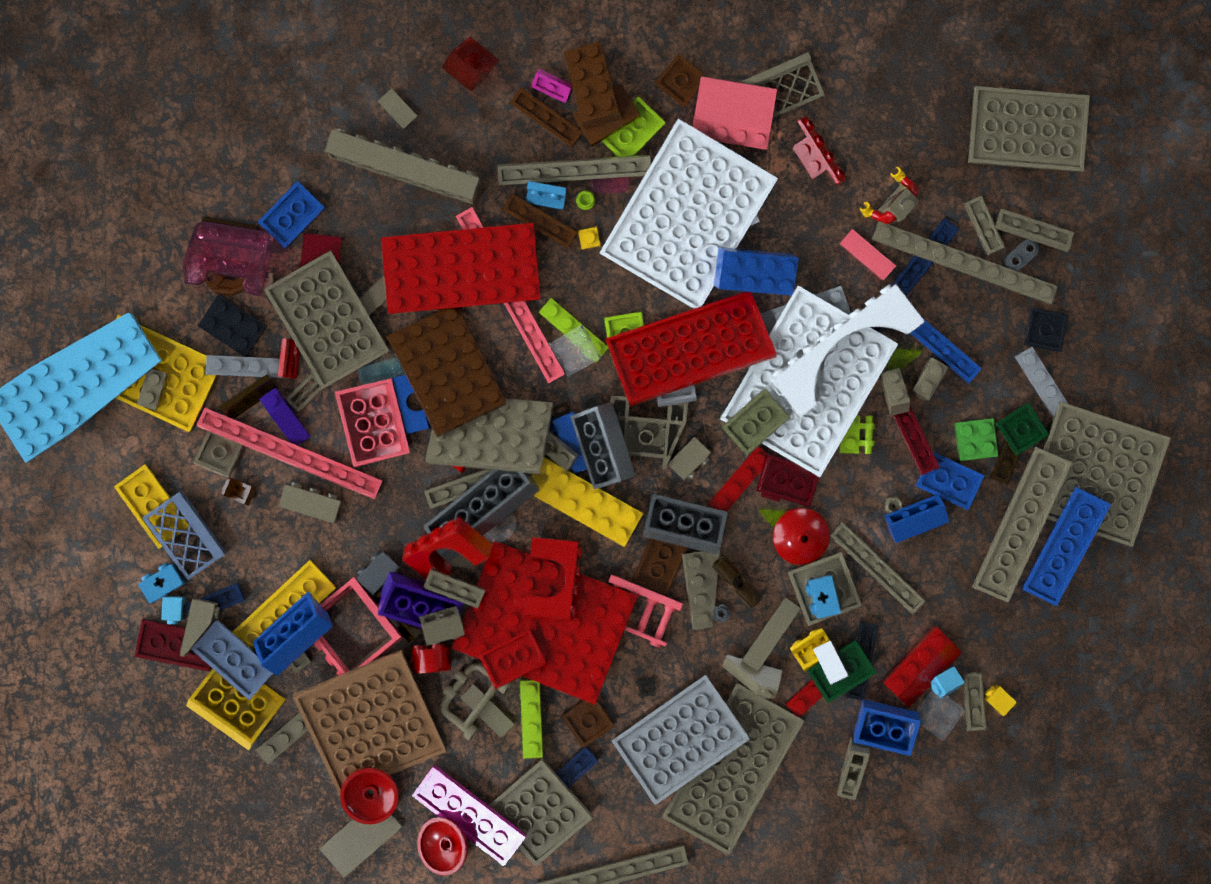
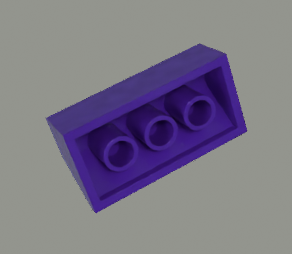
[378,571,464,628]

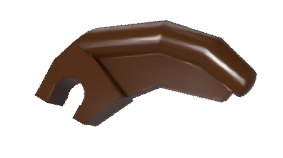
[203,272,252,295]

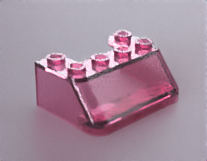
[182,221,271,296]

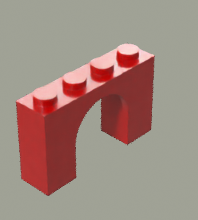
[402,517,492,579]
[523,537,582,621]

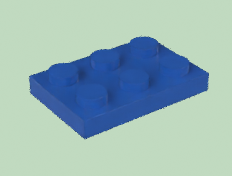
[258,181,326,249]
[915,452,984,510]

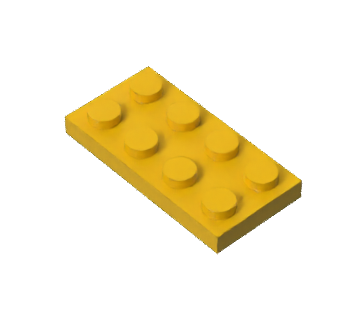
[114,464,189,549]

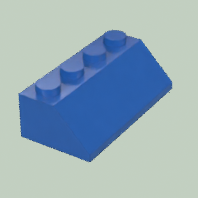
[253,592,333,676]

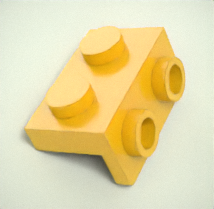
[790,628,837,672]

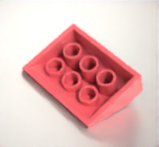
[692,76,777,150]
[335,378,410,468]

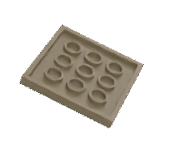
[488,758,594,867]

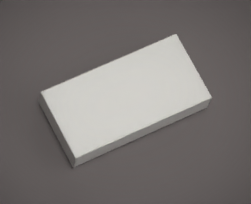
[813,641,848,684]

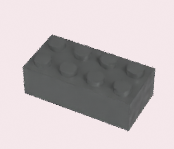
[570,402,636,490]
[642,494,728,555]

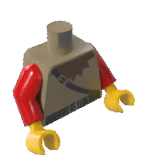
[859,167,919,225]

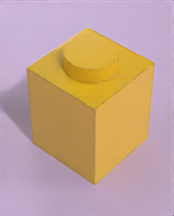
[984,685,1017,716]

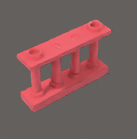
[608,574,683,648]

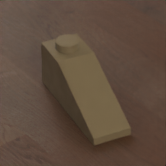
[180,598,220,657]
[722,655,782,699]
[837,737,870,800]

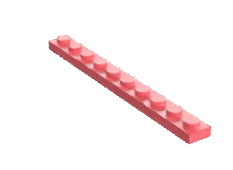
[456,207,565,384]
[197,408,383,499]

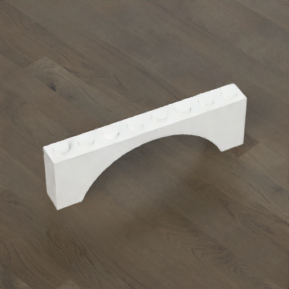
[771,285,924,417]

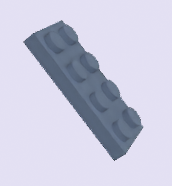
[192,620,273,700]

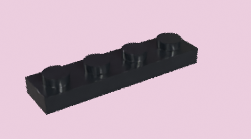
[844,621,879,701]

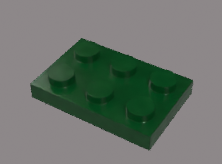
[807,640,877,703]

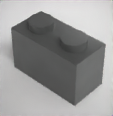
[356,551,401,595]

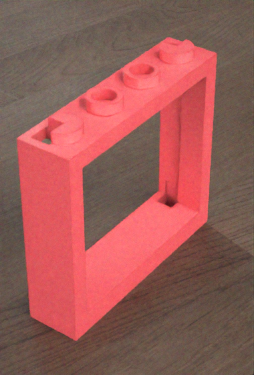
[314,577,404,676]

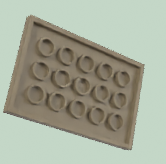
[968,86,1090,173]
[264,251,389,389]
[425,398,554,474]

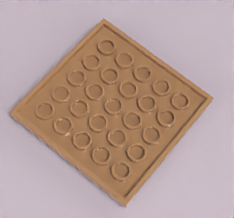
[293,650,446,796]

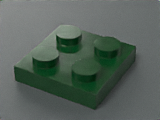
[995,402,1049,456]

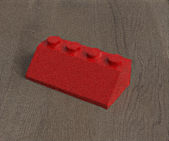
[881,626,962,708]

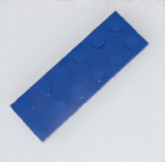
[1021,486,1111,606]

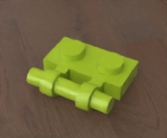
[839,415,875,454]

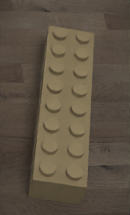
[325,128,481,205]

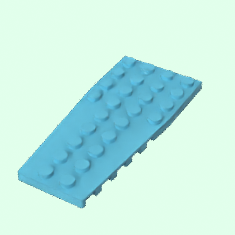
[0,313,162,463]

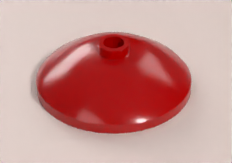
[772,508,830,565]
[340,767,399,825]
[417,817,468,876]

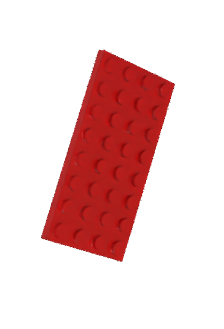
[381,223,541,314]
[605,292,777,406]

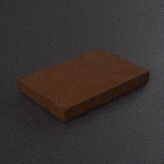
[572,84,641,147]
[632,538,688,596]

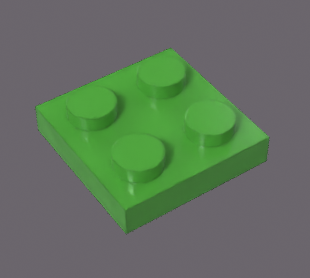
[954,418,998,461]

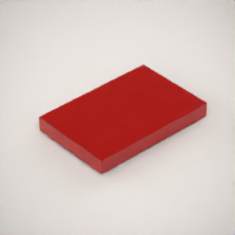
[478,628,548,690]

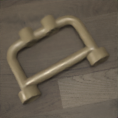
[441,663,513,741]

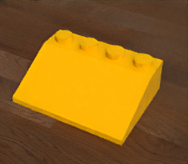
[186,669,286,750]

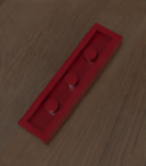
[892,406,940,476]

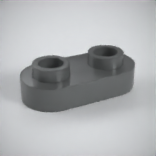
[1004,239,1039,271]

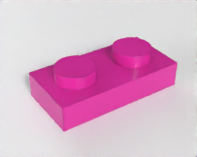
[531,69,572,103]

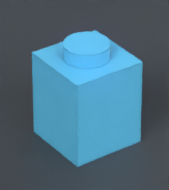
[161,596,186,624]
[930,667,965,699]

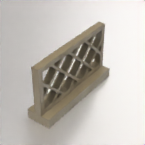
[740,52,825,118]

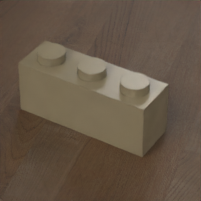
[279,482,343,523]

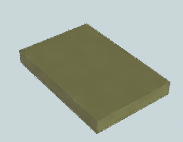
[722,389,791,456]

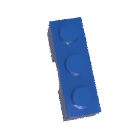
[392,375,430,435]

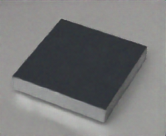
[1023,307,1069,353]

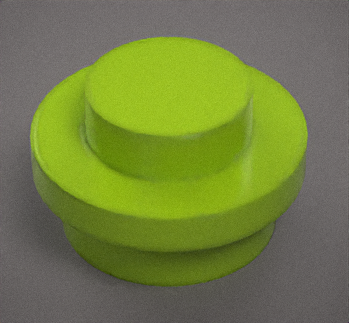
[576,191,595,210]

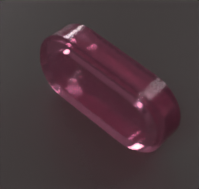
[591,177,629,194]

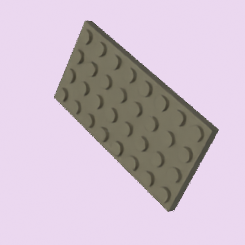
[662,682,804,855]

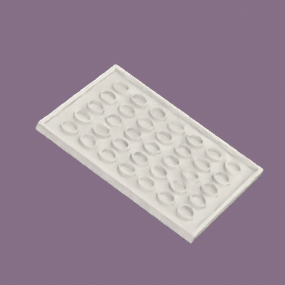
[599,119,778,309]
[720,286,898,477]

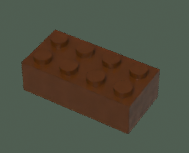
[564,41,622,130]

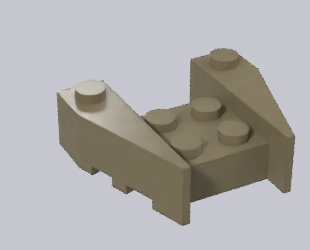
[610,395,688,469]

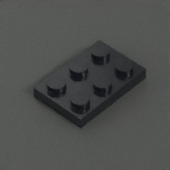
[197,294,267,357]

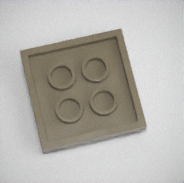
[787,552,862,626]

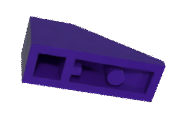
[259,388,311,446]

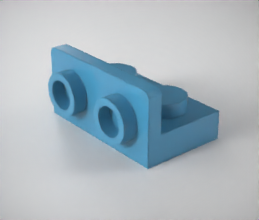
[526,181,567,210]

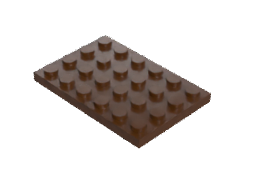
[387,308,507,437]

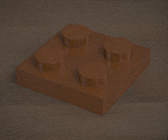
[654,54,706,108]
[561,701,615,748]

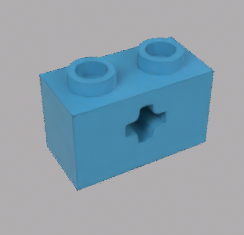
[138,562,187,604]
[805,575,841,619]

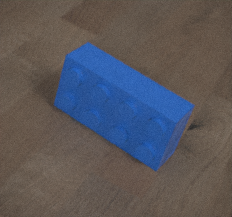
[714,247,798,296]

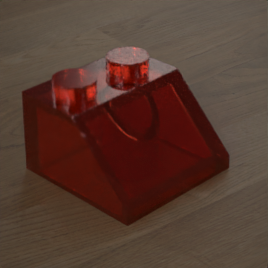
[442,37,499,92]

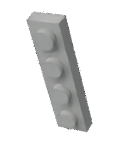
[1015,347,1068,418]
[206,355,284,378]

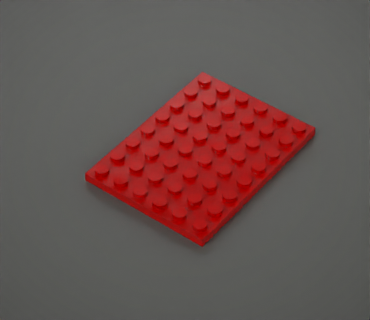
[452,541,638,705]

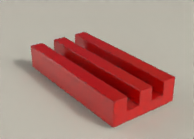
[278,338,300,379]

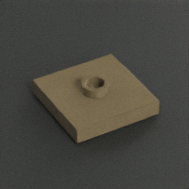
[193,431,244,478]

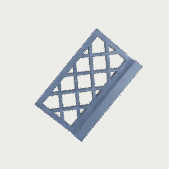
[142,490,227,580]

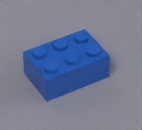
[853,699,921,756]

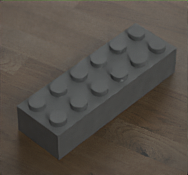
[423,469,540,561]

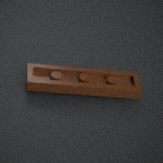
[510,87,583,148]
[502,193,577,249]

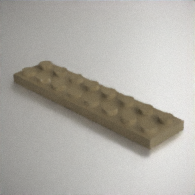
[972,446,1072,603]

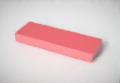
[840,229,896,281]

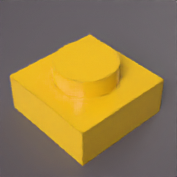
[578,227,600,250]

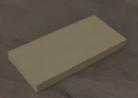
[319,814,403,878]

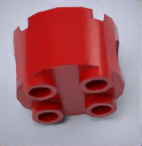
[412,644,452,674]

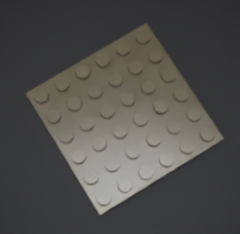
[1043,401,1171,547]

